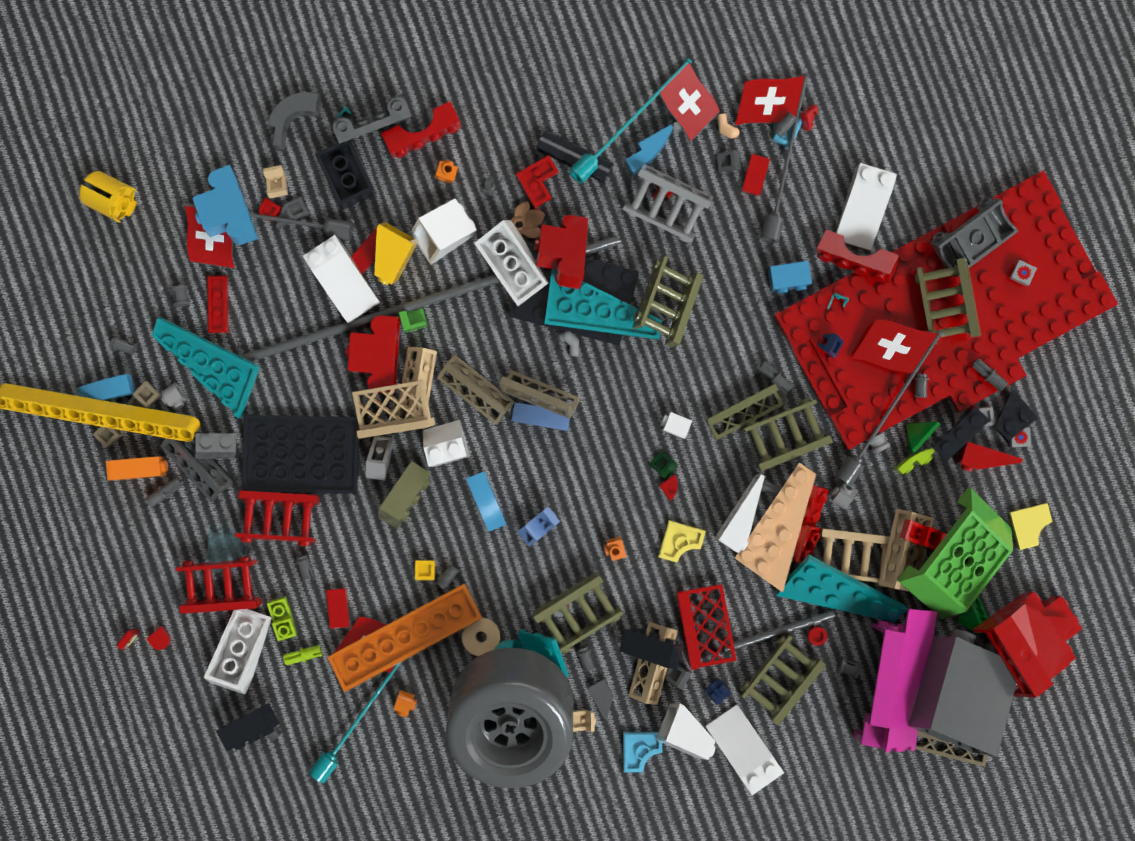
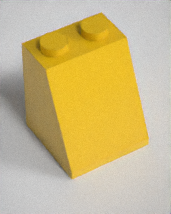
[374,222,419,285]

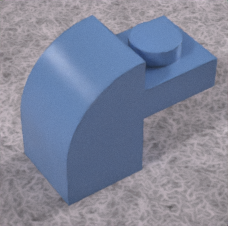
[517,507,560,547]

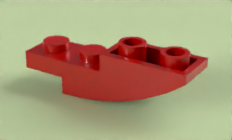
[794,485,829,563]
[899,519,947,552]

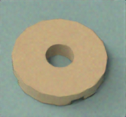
[462,617,500,656]

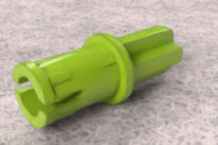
[283,644,323,665]

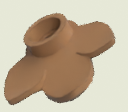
[511,201,545,239]

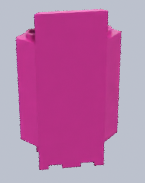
[853,609,937,752]

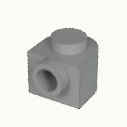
[161,383,189,410]
[830,482,856,509]

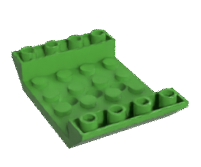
[897,487,1013,619]

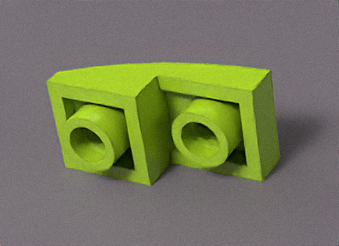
[893,448,935,474]
[267,596,297,641]

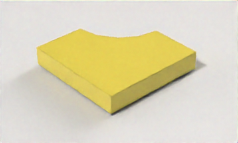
[1008,503,1052,550]
[658,520,706,562]

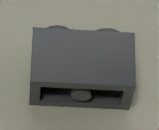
[194,433,236,459]

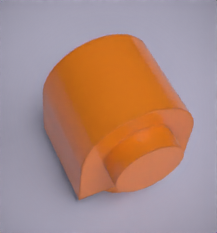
[434,160,458,183]
[603,536,627,561]
[393,690,417,717]

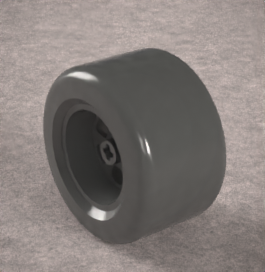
[446,648,574,788]

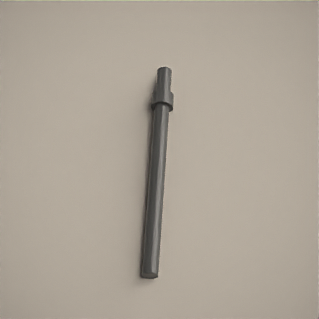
[723,610,835,653]

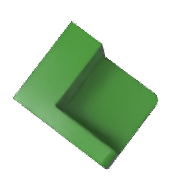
[399,308,428,333]

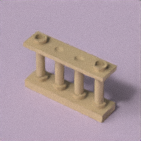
[820,528,890,587]

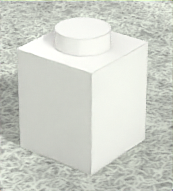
[661,412,692,439]

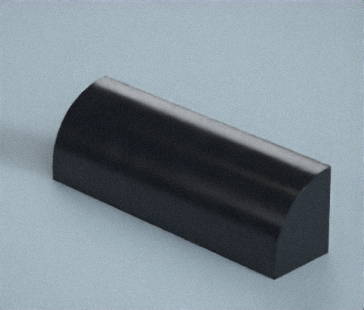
[536,130,614,184]

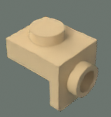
[263,165,288,198]
[573,709,596,732]

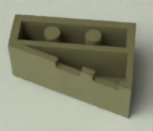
[378,461,431,529]

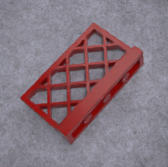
[676,584,737,670]

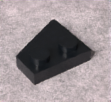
[994,390,1038,442]

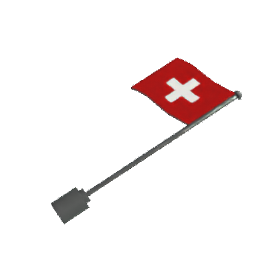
[735,72,810,243]
[182,201,354,269]
[836,320,943,485]

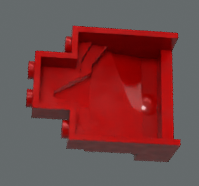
[973,591,1082,698]

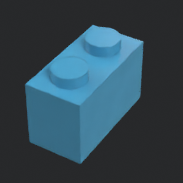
[767,261,812,294]

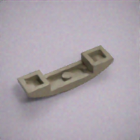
[93,381,160,448]

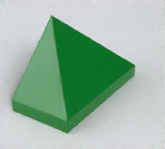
[906,422,940,453]
[957,596,988,636]

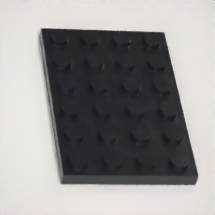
[509,242,639,346]
[242,415,360,494]

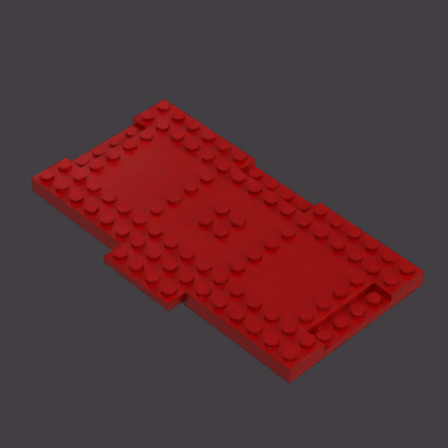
[773,170,1118,450]

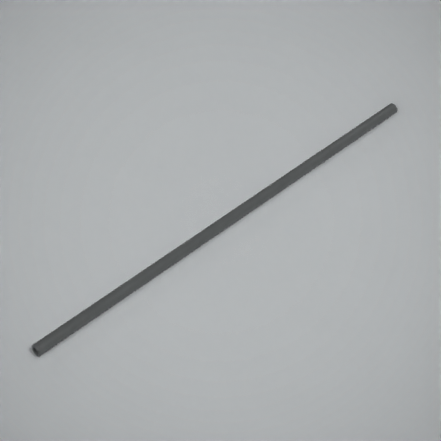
[239,235,620,362]

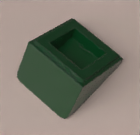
[649,451,678,480]

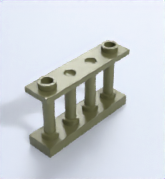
[632,256,703,347]
[915,258,981,345]
[741,398,833,471]
[532,571,623,654]
[739,633,826,726]

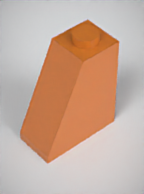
[106,456,168,481]

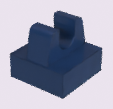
[818,333,844,359]
[704,678,731,705]

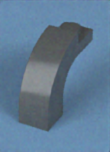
[268,92,321,151]

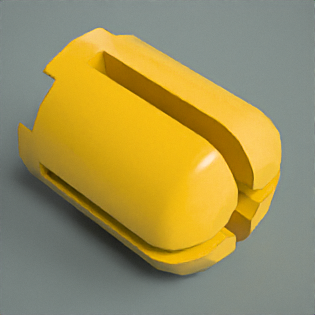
[79,171,137,222]

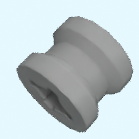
[866,432,890,454]

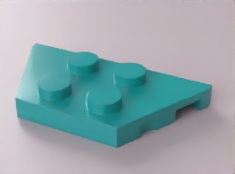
[517,629,569,677]

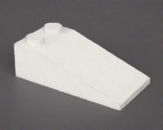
[836,163,897,251]
[474,220,548,306]
[303,235,380,323]
[715,474,765,553]
[204,609,272,695]
[705,704,784,795]

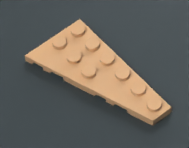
[735,463,816,592]

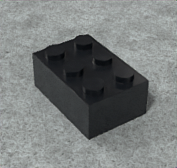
[315,139,377,210]

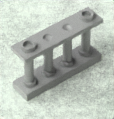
[623,164,713,242]

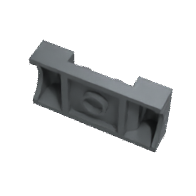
[333,95,411,144]
[931,197,1018,277]

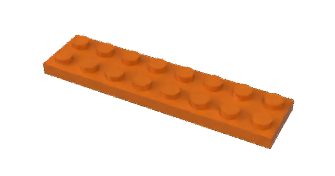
[327,584,482,692]

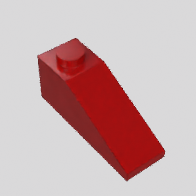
[955,442,1023,472]

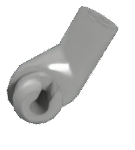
[559,331,579,356]

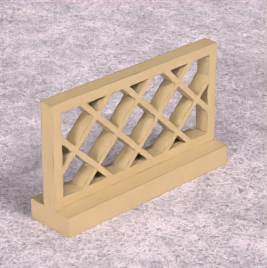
[352,380,435,439]
[879,509,934,591]

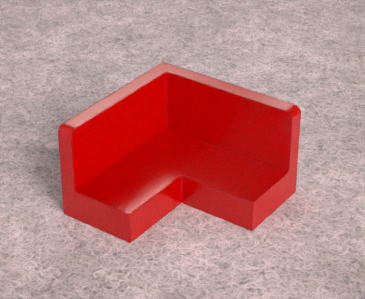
[516,155,559,210]

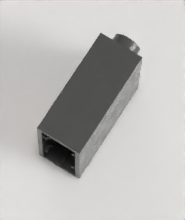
[909,629,1017,757]

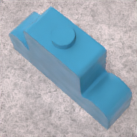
[193,165,259,245]

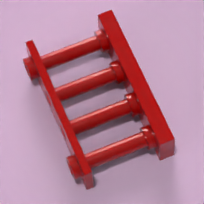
[234,490,320,546]
[175,556,262,614]

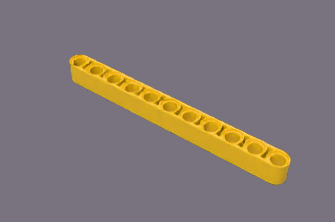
[0,383,201,442]

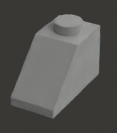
[366,436,393,481]

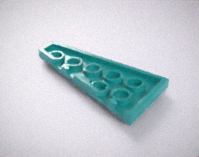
[545,269,662,340]
[152,317,261,419]
[776,555,907,623]

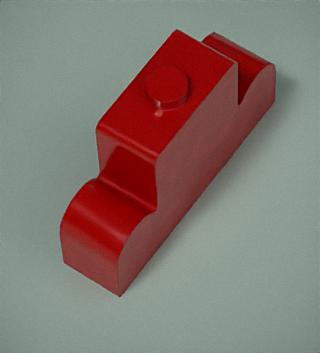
[534,215,588,289]
[346,315,401,394]

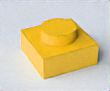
[415,560,435,580]

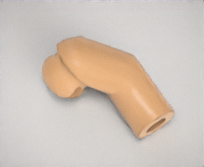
[717,114,739,139]

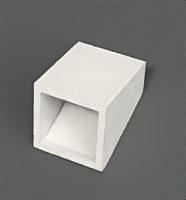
[410,199,477,264]
[423,420,470,467]
[656,704,715,760]

